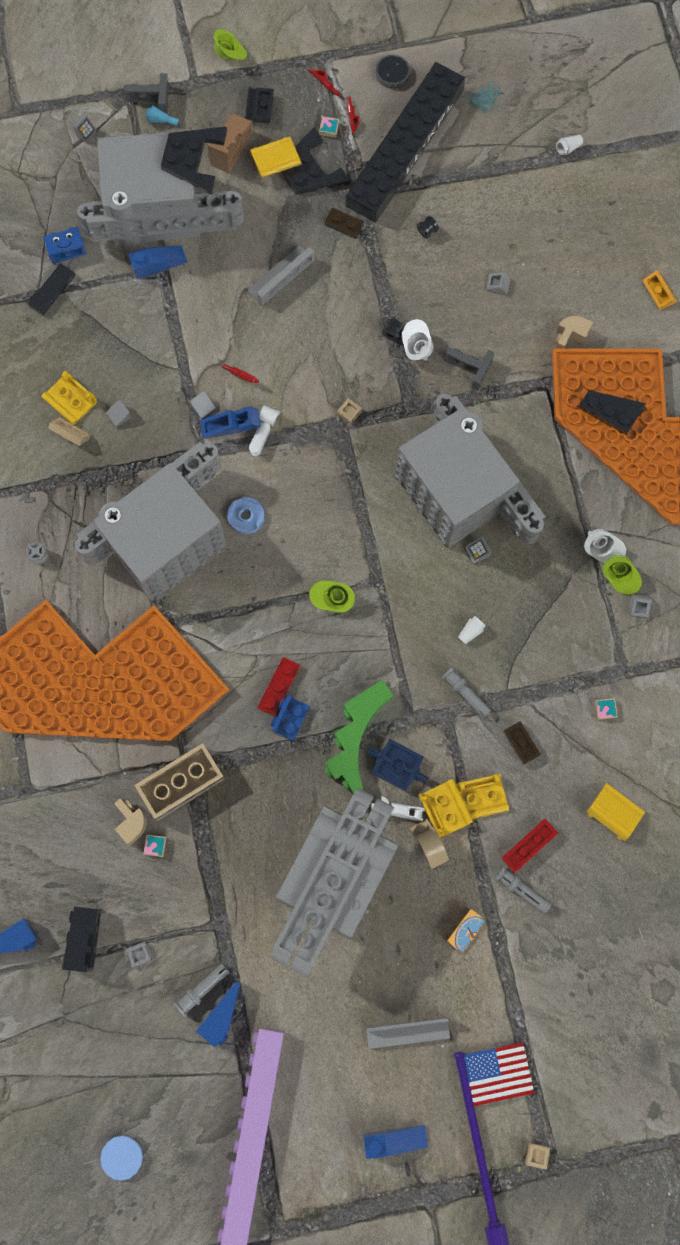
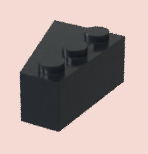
[62,907,102,972]

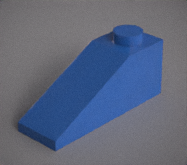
[128,246,188,279]
[0,919,40,954]
[196,981,240,1048]
[363,1125,428,1159]

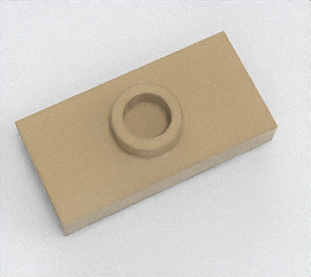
[48,417,90,446]

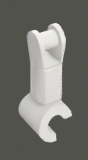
[249,405,280,456]
[370,796,425,822]

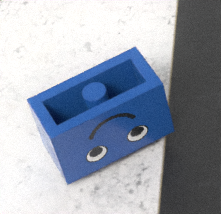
[44,227,87,264]

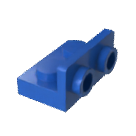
[270,695,310,742]

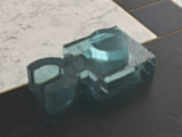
[471,81,501,113]

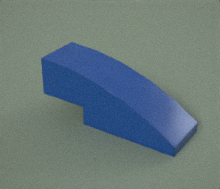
[200,406,261,438]

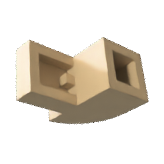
[555,316,593,348]
[114,798,146,846]
[410,820,449,869]

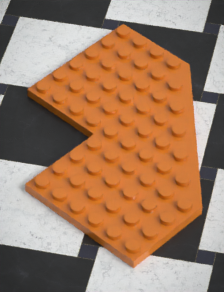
[552,348,680,525]
[0,600,230,742]

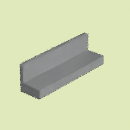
[248,246,314,306]
[366,1017,450,1049]

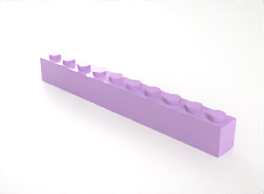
[217,1028,284,1245]

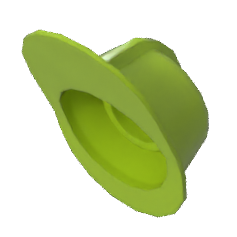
[213,29,247,61]
[603,554,642,595]
[309,580,355,613]

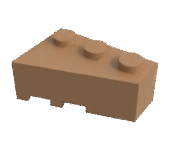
[208,113,253,174]

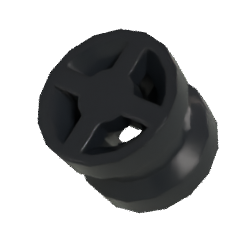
[417,216,439,239]
[382,318,404,341]

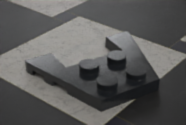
[161,127,227,195]
[281,127,350,195]

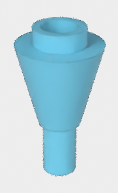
[146,105,179,126]

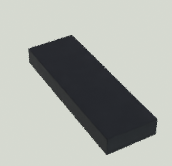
[28,263,76,316]

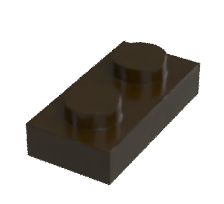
[324,207,364,239]
[503,721,541,765]

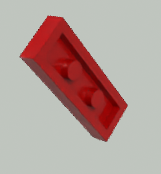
[257,657,301,717]
[501,819,558,873]

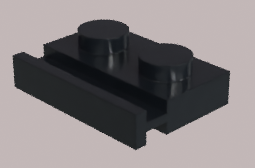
[245,87,274,124]

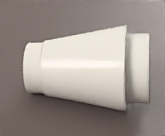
[556,135,583,155]
[458,616,486,644]

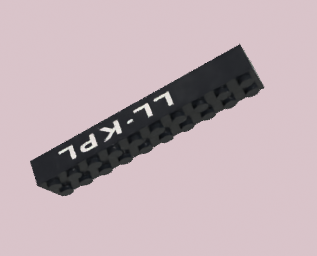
[346,62,466,223]

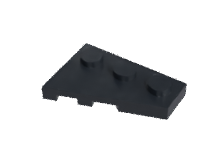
[578,390,646,435]

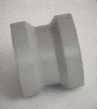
[26,542,48,564]

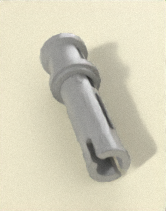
[441,666,491,718]
[494,866,552,914]
[173,963,230,1017]

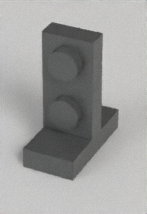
[124,73,169,114]
[444,347,495,391]

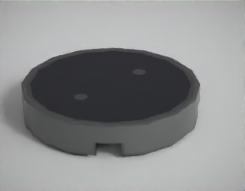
[376,55,410,88]

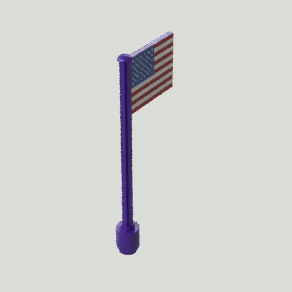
[453,1042,534,1245]

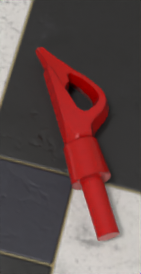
[308,69,340,97]
[347,96,361,135]
[222,364,259,384]

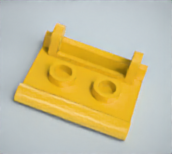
[250,136,301,178]
[41,371,97,425]
[456,773,509,819]
[419,779,473,838]
[586,783,645,841]

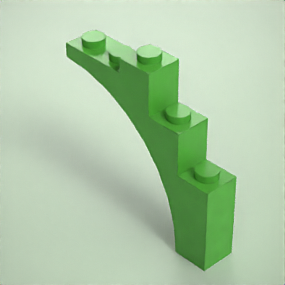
[324,680,393,795]

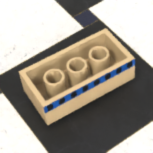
[134,743,225,821]

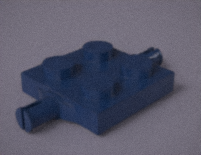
[366,738,429,792]

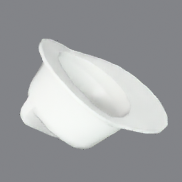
[402,319,433,361]
[584,529,626,563]

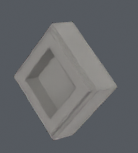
[126,941,152,968]

